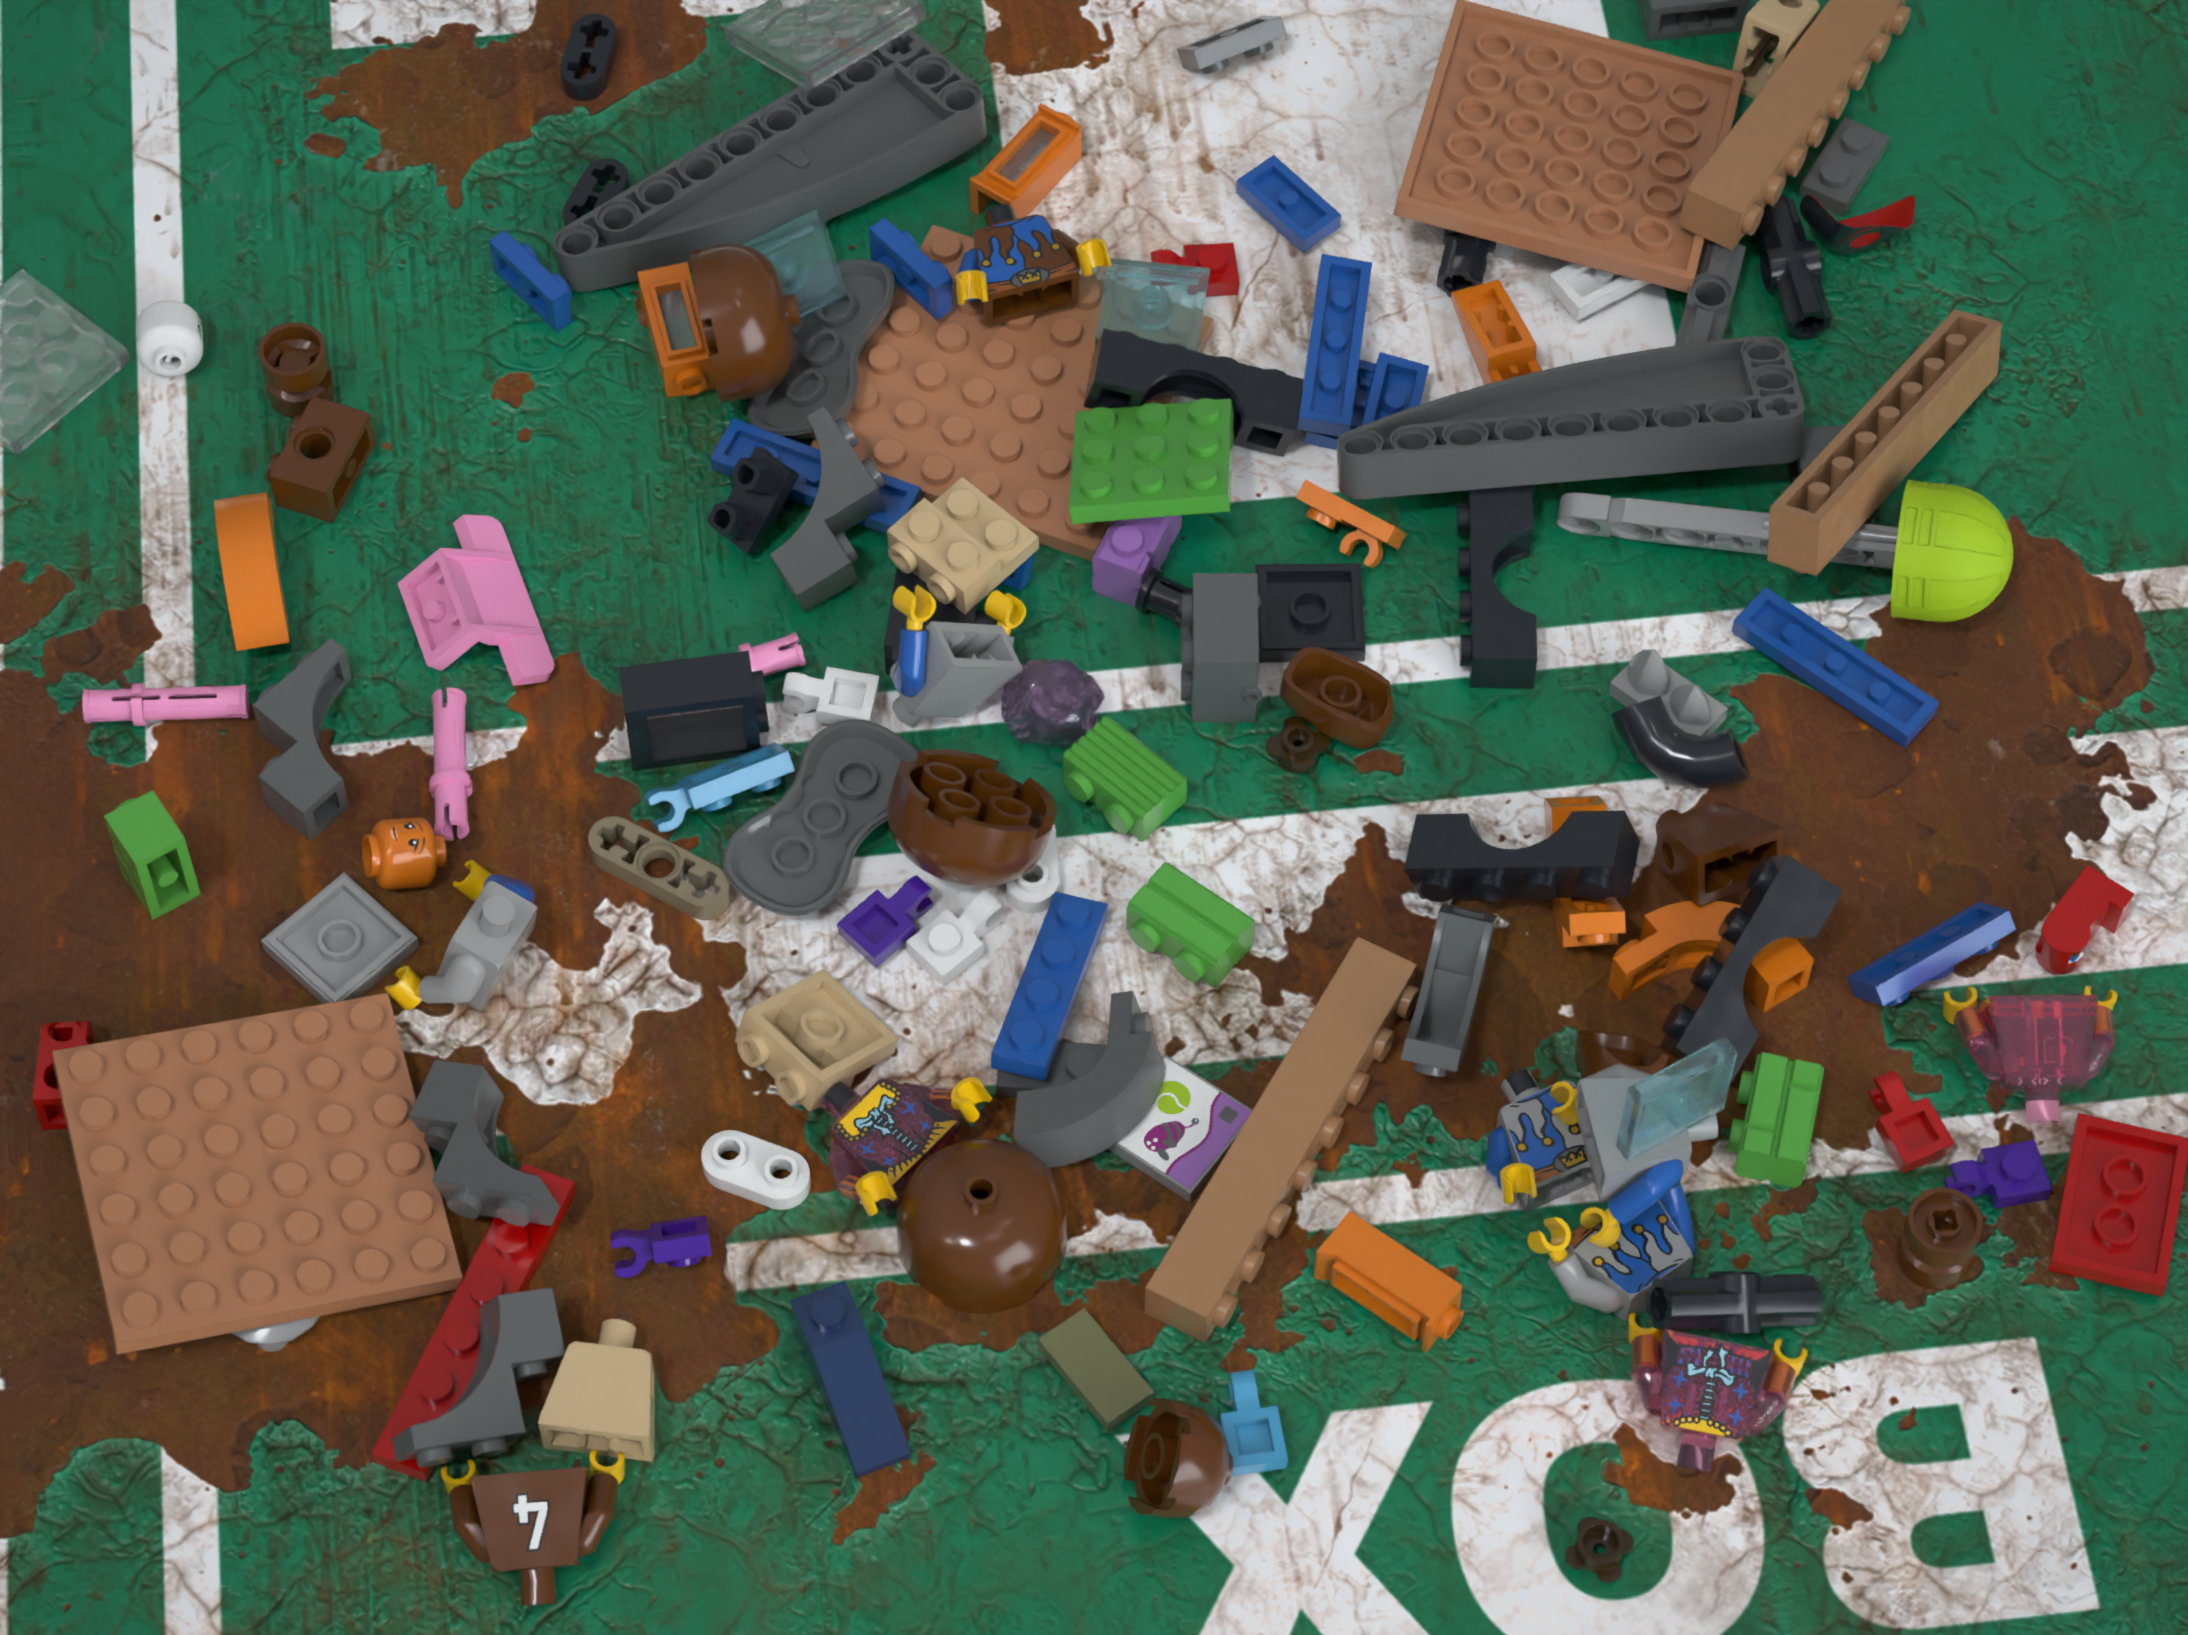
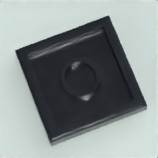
[1255,563,1366,663]

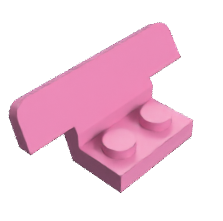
[397,515,554,686]

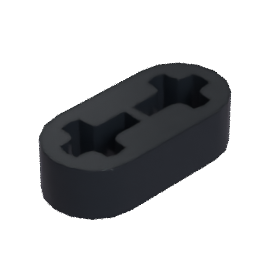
[560,14,618,101]
[562,158,630,227]

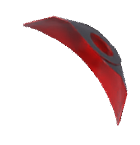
[1799,194,1916,255]

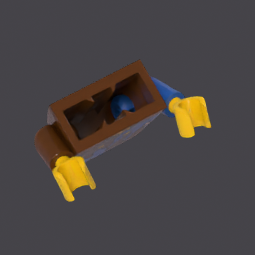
[954,204,1112,327]

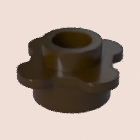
[1266,716,1330,773]
[1565,1517,1633,1583]

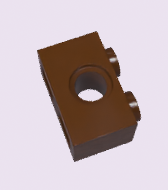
[267,396,376,523]

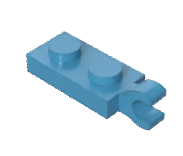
[644,742,795,832]

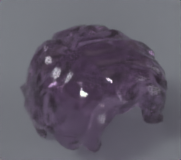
[1001,659,1105,747]

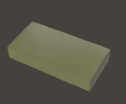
[1038,1308,1154,1432]

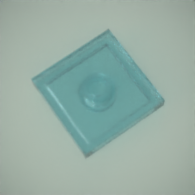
[743,209,846,317]
[1095,258,1210,352]
[1616,1037,1737,1161]

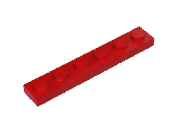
[372,1163,576,1483]

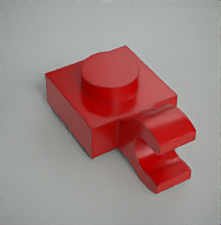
[1149,243,1240,298]
[1868,1070,1955,1174]

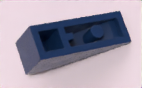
[790,1281,911,1478]

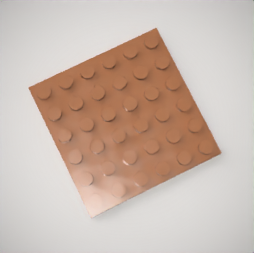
[1393,0,1744,293]
[810,225,1214,562]
[52,993,463,1355]

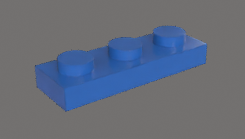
[1847,901,2016,1006]

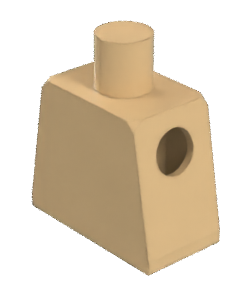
[1732,0,1820,99]
[538,1319,655,1462]

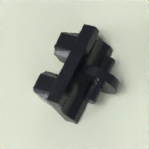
[707,446,800,556]

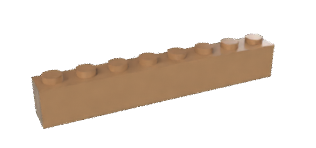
[1678,0,1911,250]
[1767,309,2002,576]
[1145,937,1420,1343]

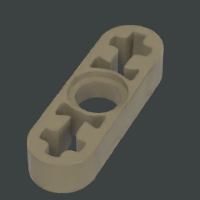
[588,816,731,920]

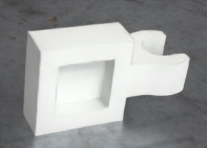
[782,667,880,725]
[906,890,1003,987]

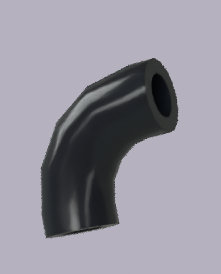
[1610,696,1749,790]

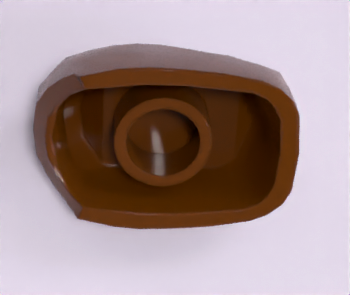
[1279,647,1393,749]
[1575,1030,1668,1079]

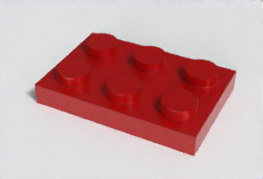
[2048,1113,2188,1297]

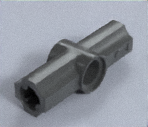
[1674,238,1746,346]

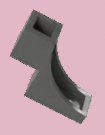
[770,406,886,613]
[253,638,352,841]
[1401,904,1497,1077]
[409,1059,560,1226]
[392,1288,565,1467]

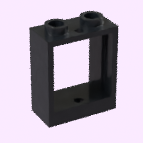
[619,650,769,771]

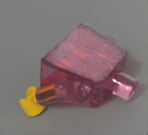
[1943,986,2118,1124]

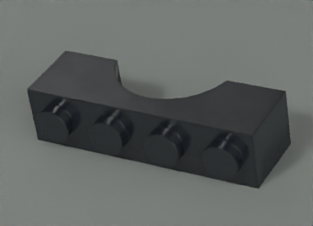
[1083,328,1304,457]
[1456,485,1537,689]
[1404,810,1640,902]
[1659,855,1843,1083]

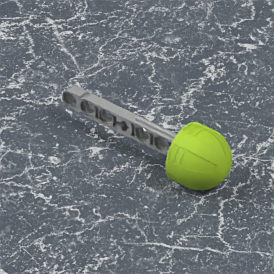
[1556,480,2013,622]

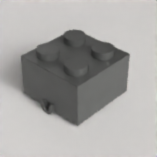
[1180,573,1263,722]

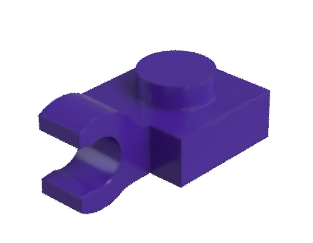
[837,875,934,968]
[1944,1140,2052,1209]
[610,1215,712,1278]

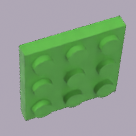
[1069,398,1234,524]

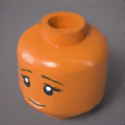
[362,817,446,890]

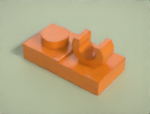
[1296,479,1407,569]

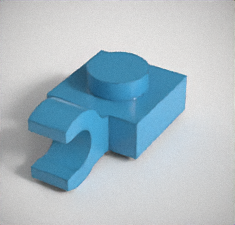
[1219,1370,1288,1476]

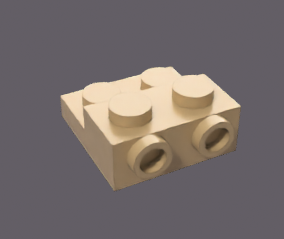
[887,477,1039,615]
[735,969,899,1112]

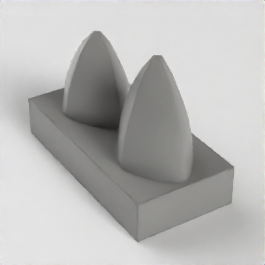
[1608,649,1728,736]

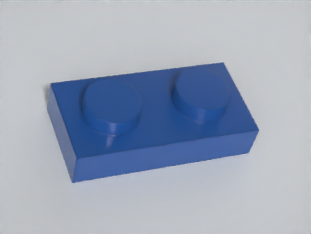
[1236,155,1341,253]
[869,217,953,321]
[489,230,573,332]

